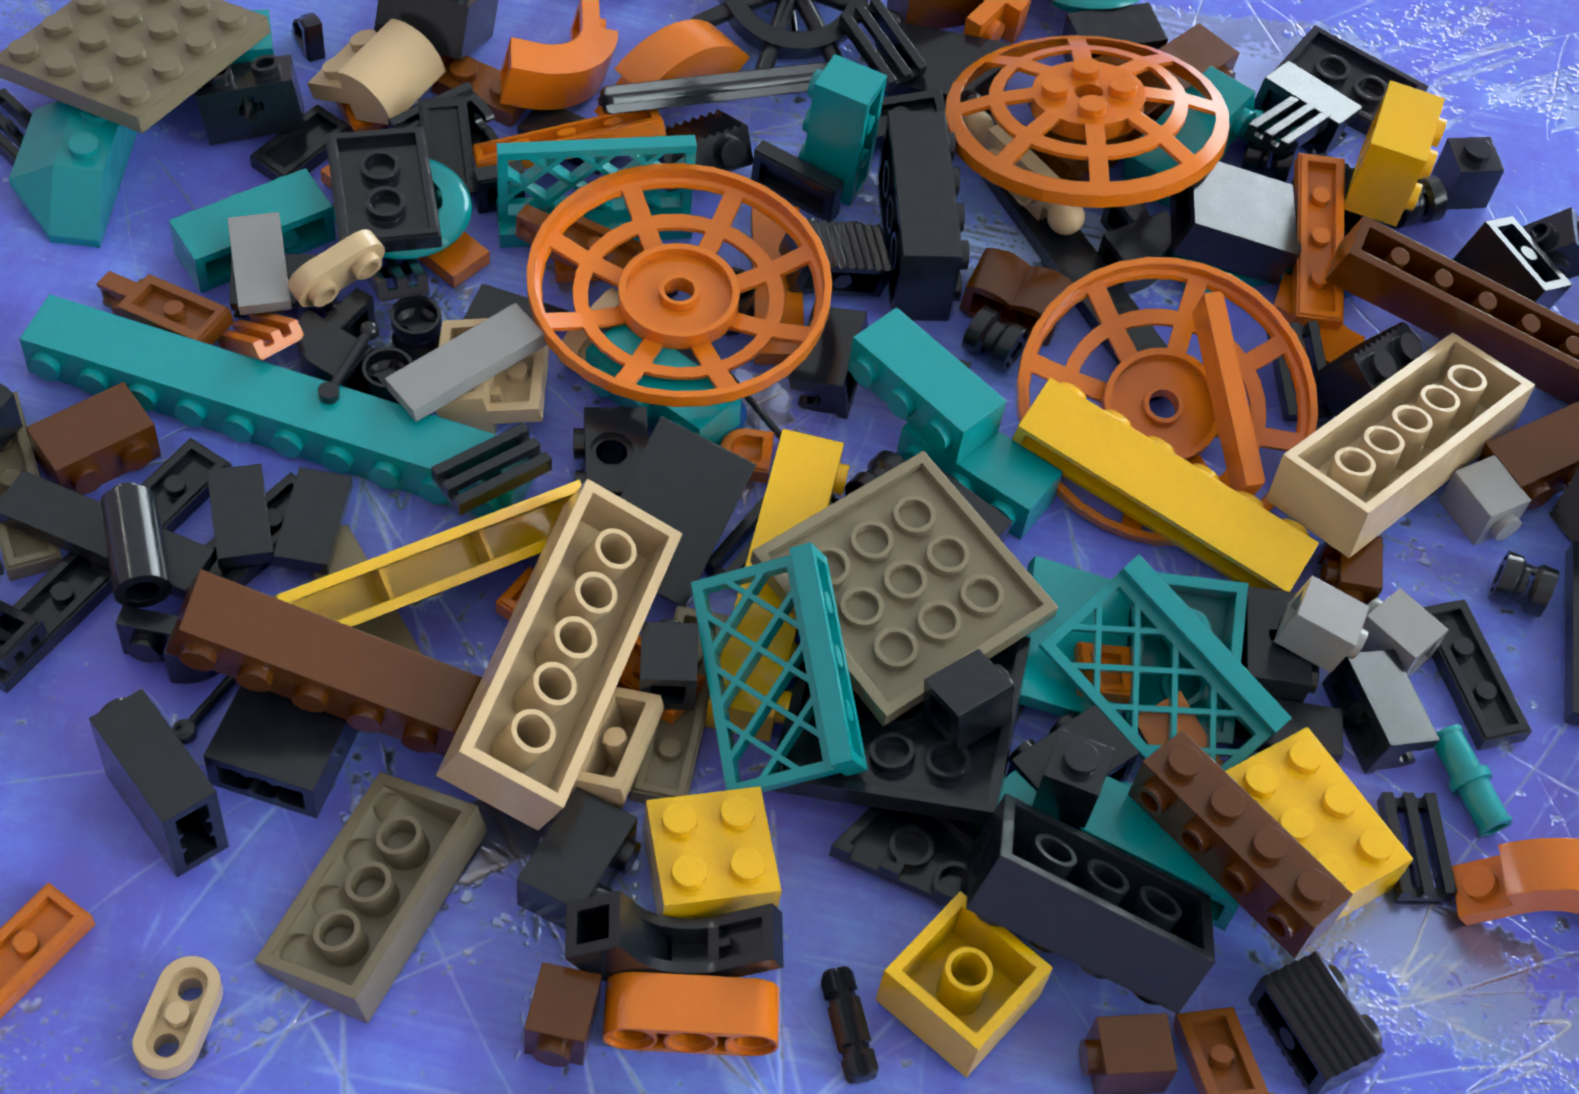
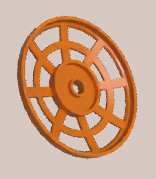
[945,35,1230,208]
[526,163,832,407]
[1015,257,1318,546]

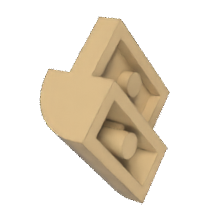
[307,19,446,125]
[436,318,550,434]
[567,687,664,810]

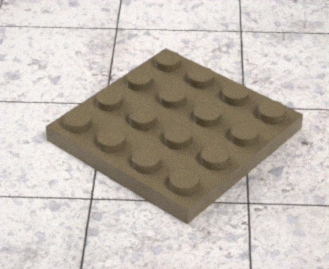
[0,0,270,133]
[750,451,1059,726]

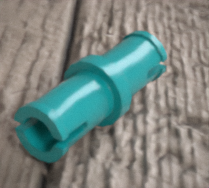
[1433,724,1513,837]

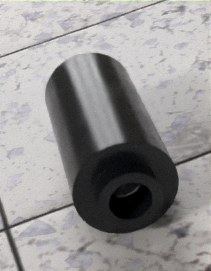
[99,482,172,608]

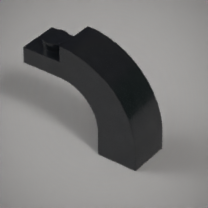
[565,890,784,982]

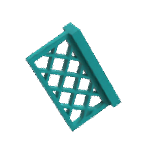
[496,135,697,248]
[691,542,868,792]
[1038,554,1292,771]

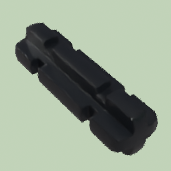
[820,966,879,1084]

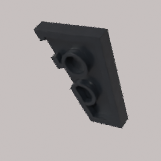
[829,807,979,906]

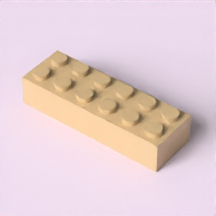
[1266,332,1535,558]
[436,479,682,831]

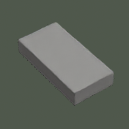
[227,212,292,315]

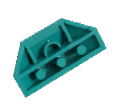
[8,101,137,248]

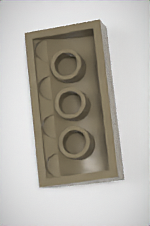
[254,772,488,1023]

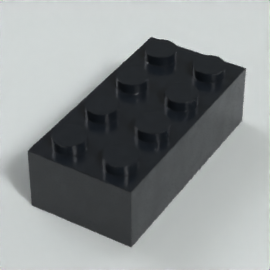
[877,110,970,321]
[966,793,1215,1014]

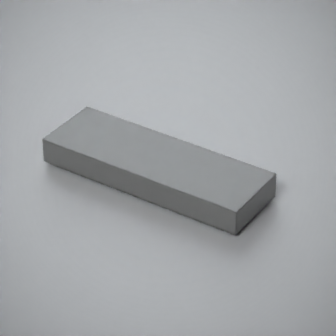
[385,303,547,422]

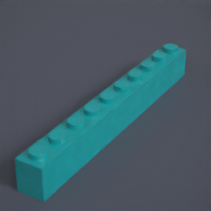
[19,294,534,518]

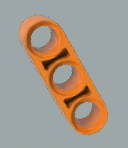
[602,972,780,1056]

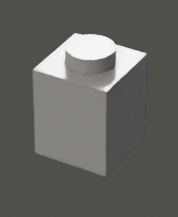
[1439,455,1531,546]
[1273,575,1370,673]
[1360,588,1449,677]

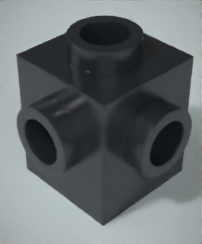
[1522,207,1579,279]

